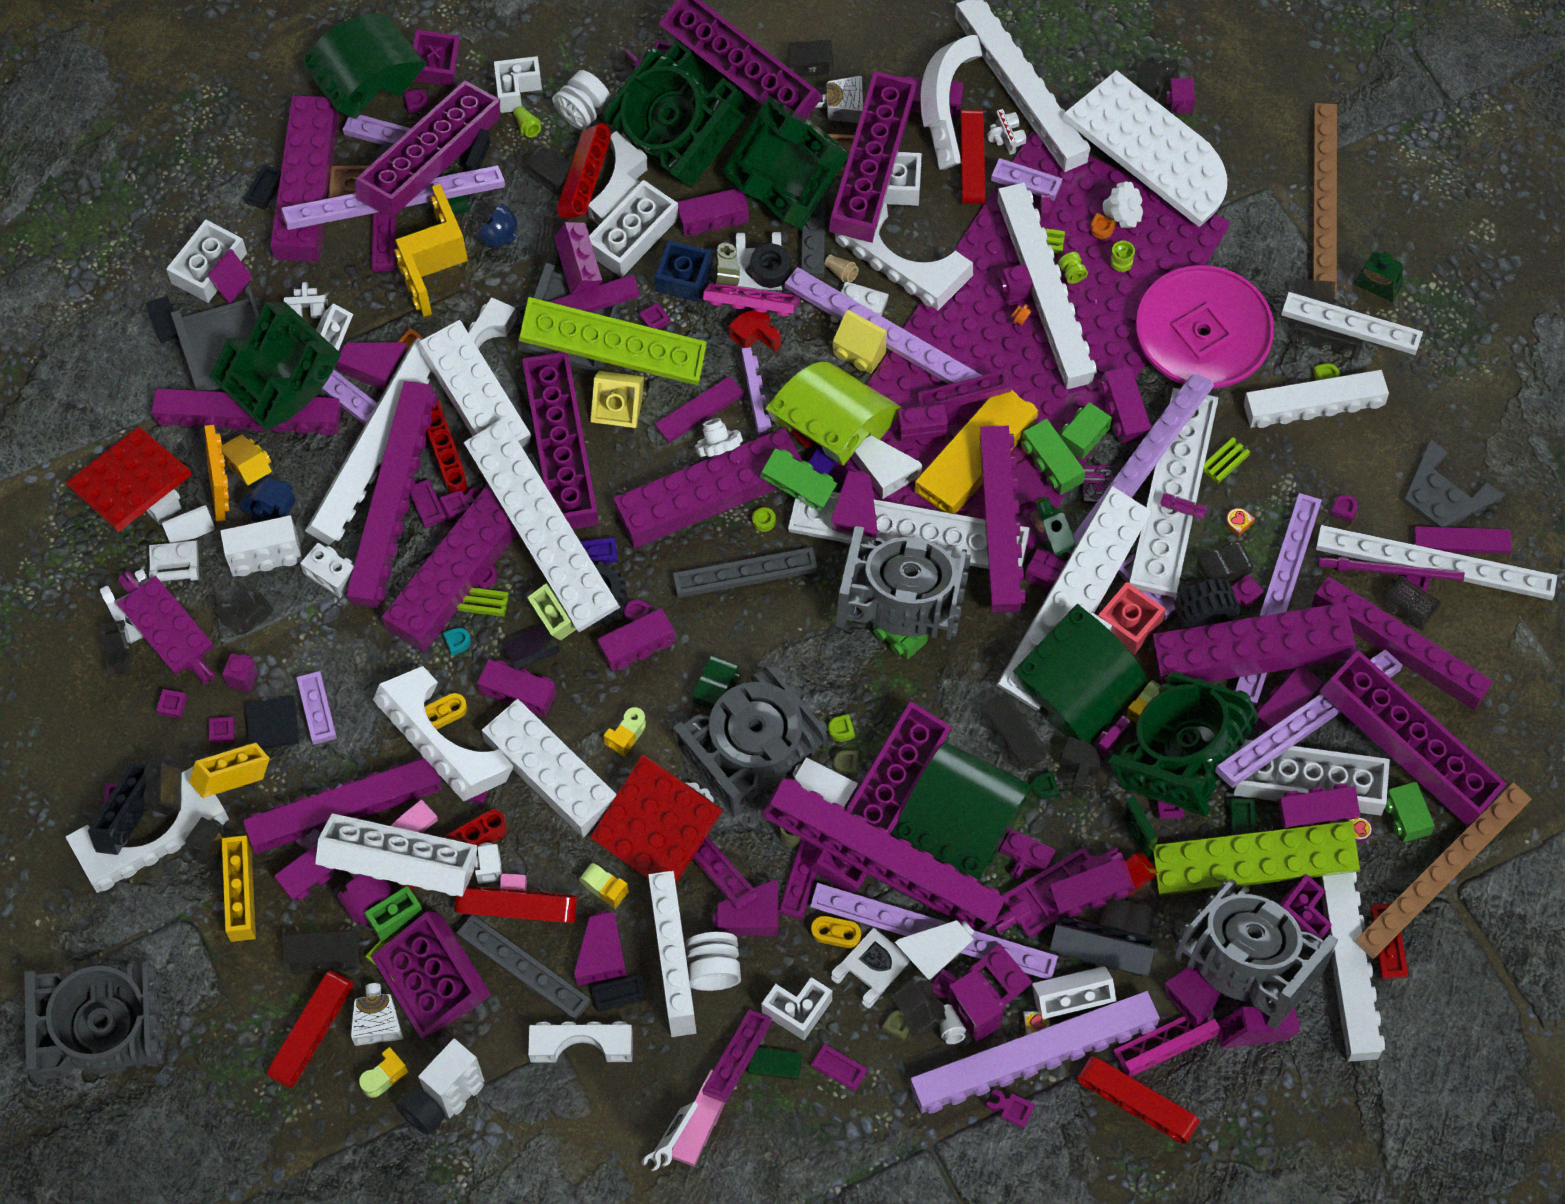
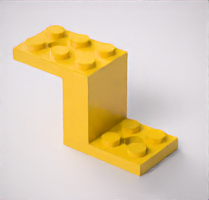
[394,184,468,317]

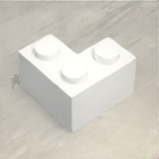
[494,56,542,113]
[761,977,832,1040]

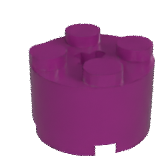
[337,874,395,926]

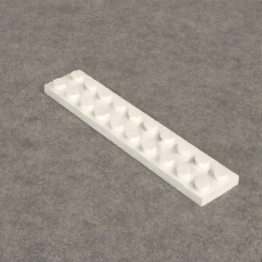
[1130,388,1219,598]
[464,418,620,632]
[996,486,1152,711]
[788,492,1030,569]

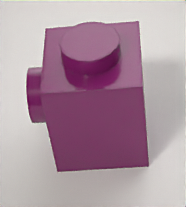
[1166,78,1195,114]
[1000,264,1032,302]
[222,654,258,693]

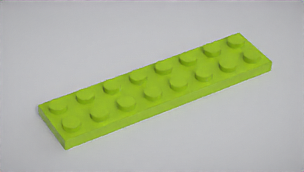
[519,297,707,386]
[1154,821,1360,896]

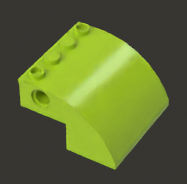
[765,362,903,466]

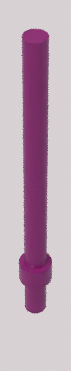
[1319,557,1465,581]

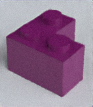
[1278,874,1332,939]

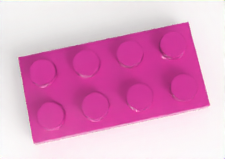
[703,282,800,316]

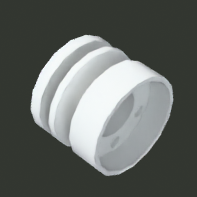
[552,70,612,130]
[685,932,741,991]

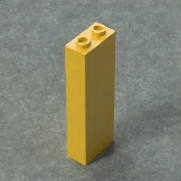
[915,390,1038,514]

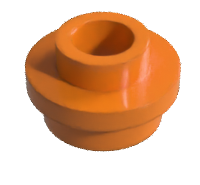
[1012,304,1031,326]

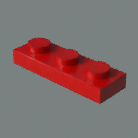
[1370,904,1408,980]

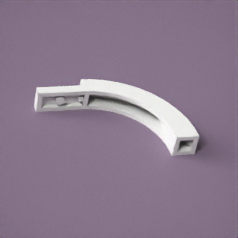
[921,35,983,170]

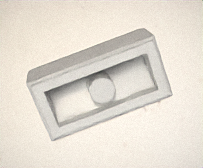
[162,505,215,543]

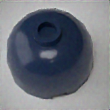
[475,204,518,249]

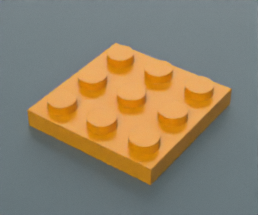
[205,425,229,522]

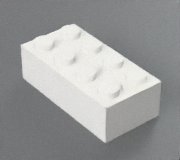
[589,180,679,278]

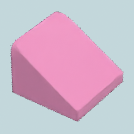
[500,874,527,891]

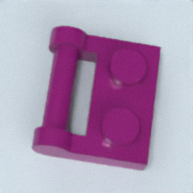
[965,944,1033,1007]

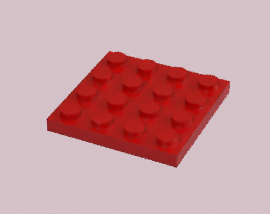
[66,427,192,532]
[590,755,723,885]

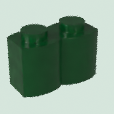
[692,655,741,710]

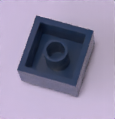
[655,240,712,302]

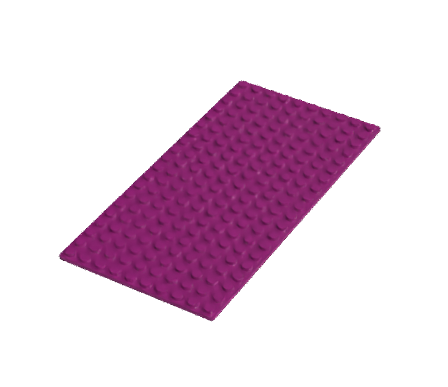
[830,131,1230,566]

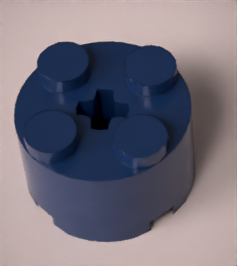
[240,475,296,523]

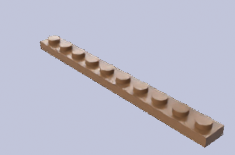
[1312,103,1337,297]
[1355,782,1532,959]

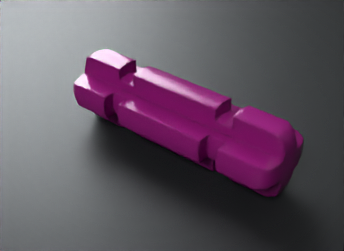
[1160,493,1207,519]

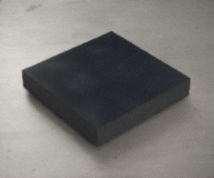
[501,623,560,670]
[246,696,300,749]

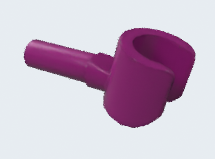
[625,49,643,70]

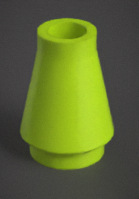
[513,106,541,137]

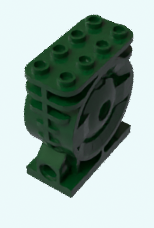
[603,48,746,188]
[1108,672,1259,817]

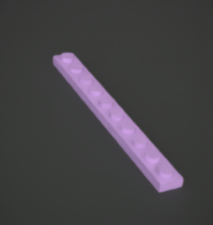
[281,166,505,230]
[785,267,983,384]
[1064,372,1214,557]
[1235,493,1322,707]
[1215,649,1403,788]
[810,883,1058,980]

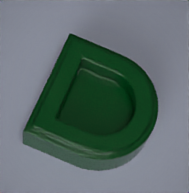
[1032,771,1060,800]

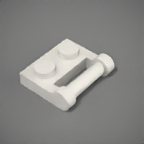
[149,541,199,581]

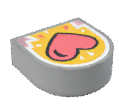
[1023,1011,1050,1035]

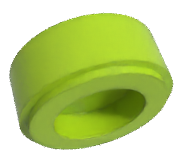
[752,507,776,532]

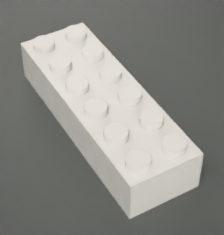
[420,320,531,447]
[482,699,617,838]
[1234,739,1390,816]
[316,813,478,896]

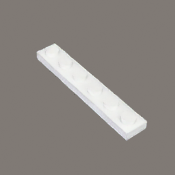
[1282,292,1423,355]

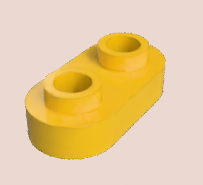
[424,693,467,730]
[811,916,861,948]

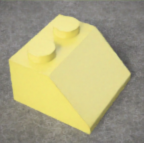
[833,310,887,374]
[591,371,644,428]

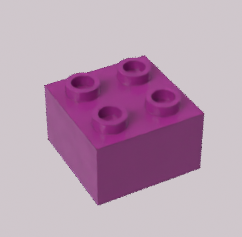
[413,30,460,87]
[947,970,1004,1043]

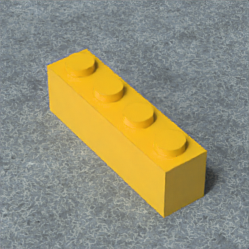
[222,835,256,942]

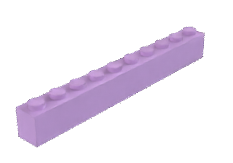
[910,991,1160,1114]

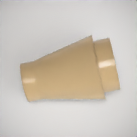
[824,255,859,283]

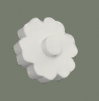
[1103,182,1143,228]
[695,418,743,457]

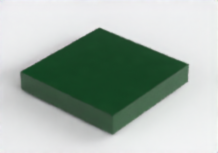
[1122,796,1158,858]

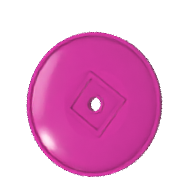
[1136,265,1274,389]

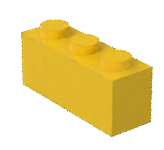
[221,434,272,485]
[189,743,270,799]

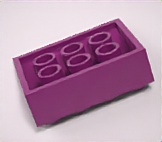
[371,912,491,1039]

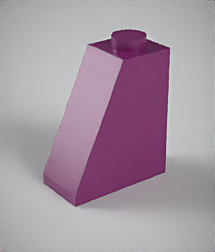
[337,342,407,391]
[831,470,878,538]
[713,880,778,936]
[574,911,626,986]
[1165,966,1222,1028]
[1218,1007,1300,1048]

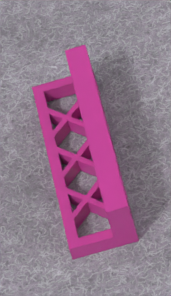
[1113,1016,1220,1077]

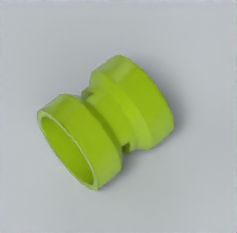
[1110,241,1135,272]
[1058,252,1088,284]

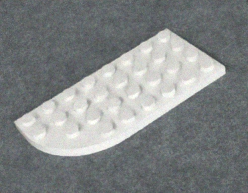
[1062,70,1227,227]

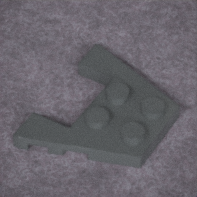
[1404,440,1504,528]

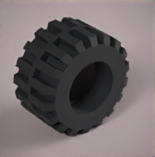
[589,561,627,627]
[1174,579,1241,629]

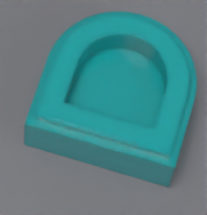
[443,628,471,656]

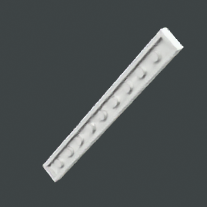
[1316,525,1557,600]

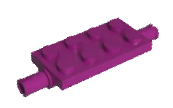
[117,572,216,685]
[991,846,1123,940]

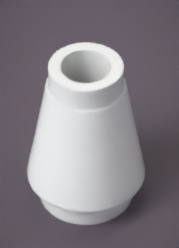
[938,1004,966,1044]

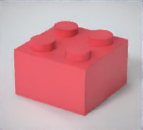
[1098,582,1166,655]

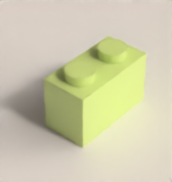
[527,584,576,640]

